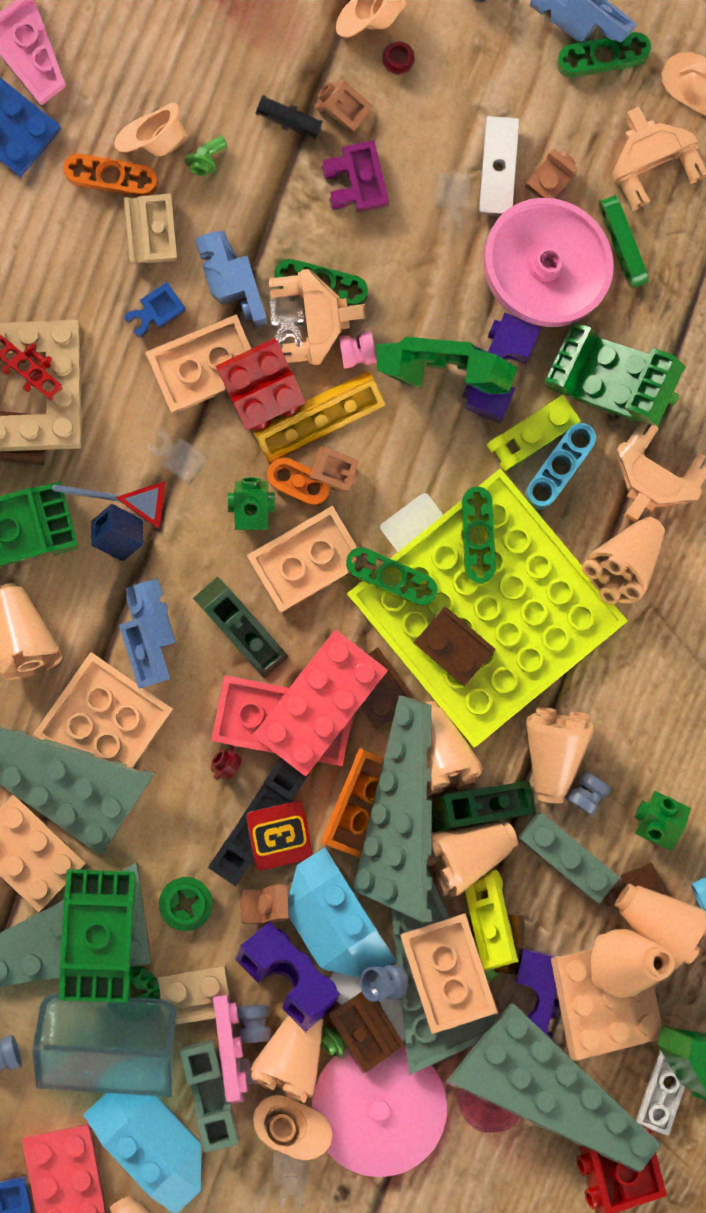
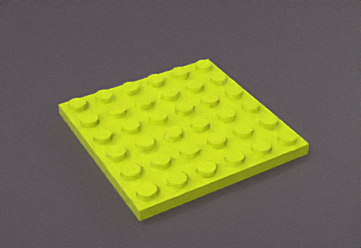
[347,468,628,748]

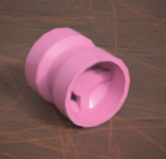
[338,331,376,369]

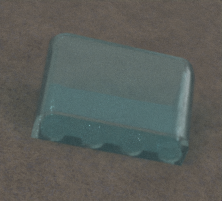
[32,993,177,1097]

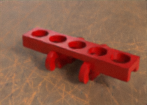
[0,334,63,401]

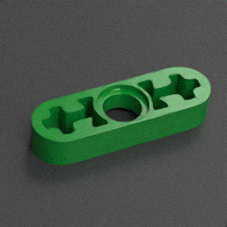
[557,32,651,78]
[599,195,648,288]
[275,259,368,306]
[461,486,496,584]
[346,547,437,606]

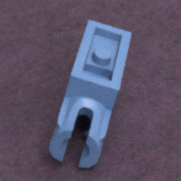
[529,0,637,43]
[195,231,268,329]
[119,578,176,689]

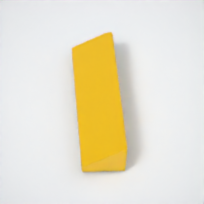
[251,371,385,463]

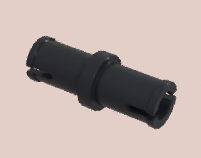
[255,95,323,141]

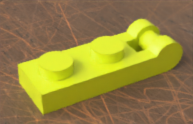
[487,395,581,472]
[465,870,518,971]

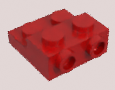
[216,338,306,431]
[576,1128,667,1213]

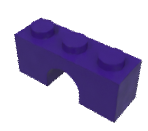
[462,313,541,424]
[235,922,340,1032]
[514,948,559,1040]

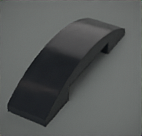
[208,757,310,887]

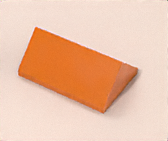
[321,748,384,858]

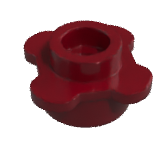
[211,745,242,780]

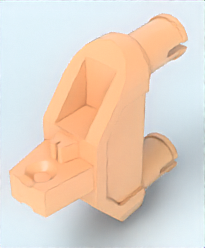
[611,107,706,210]
[269,269,366,365]
[616,421,706,522]

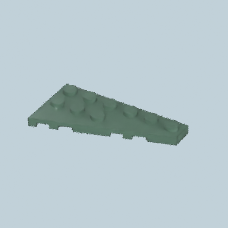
[353,696,432,922]
[0,727,156,855]
[0,863,152,987]
[391,870,497,1075]
[445,1004,661,1172]

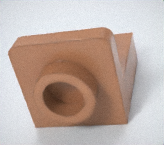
[315,80,373,132]
[525,148,578,199]
[309,447,359,492]
[240,884,289,924]

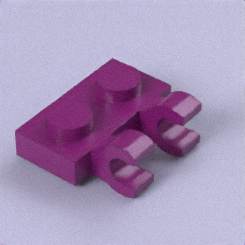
[322,140,389,213]

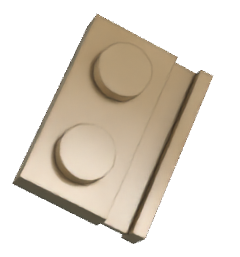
[124,193,178,265]
[158,966,231,1027]

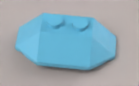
[288,847,397,978]
[84,1090,202,1213]

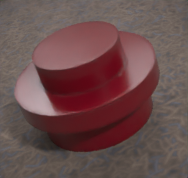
[382,41,415,75]

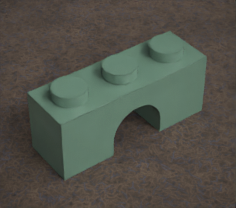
[517,812,620,904]
[180,1038,240,1153]

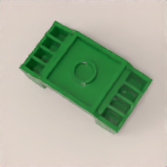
[545,323,686,427]
[376,337,517,394]
[0,481,78,567]
[59,869,136,1003]

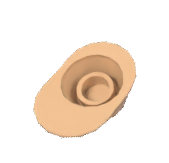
[336,0,406,38]
[661,52,706,116]
[114,103,189,157]
[253,1095,333,1160]

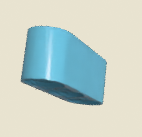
[525,423,596,510]

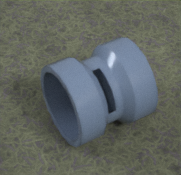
[565,770,612,817]
[360,965,408,1001]
[237,1004,271,1043]
[0,1035,22,1071]

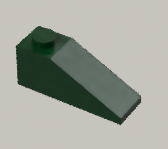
[193,576,289,678]
[428,781,536,833]

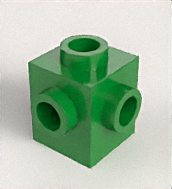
[228,477,275,530]
[634,791,691,851]

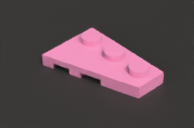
[0,0,66,106]
[213,995,248,1104]

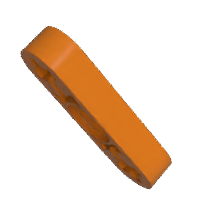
[63,153,158,197]

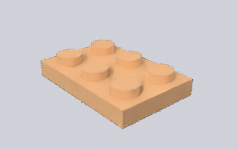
[146,314,251,414]
[247,506,366,614]
[0,794,87,913]
[400,914,497,1034]

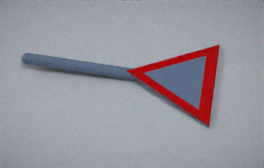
[52,481,166,530]

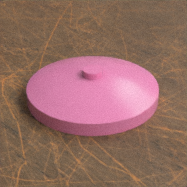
[483,198,613,327]
[312,1043,447,1177]

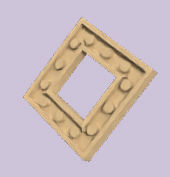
[0,320,81,452]

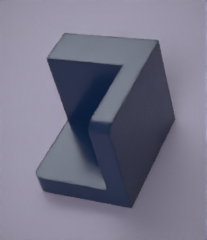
[91,504,144,561]

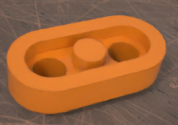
[267,457,330,506]

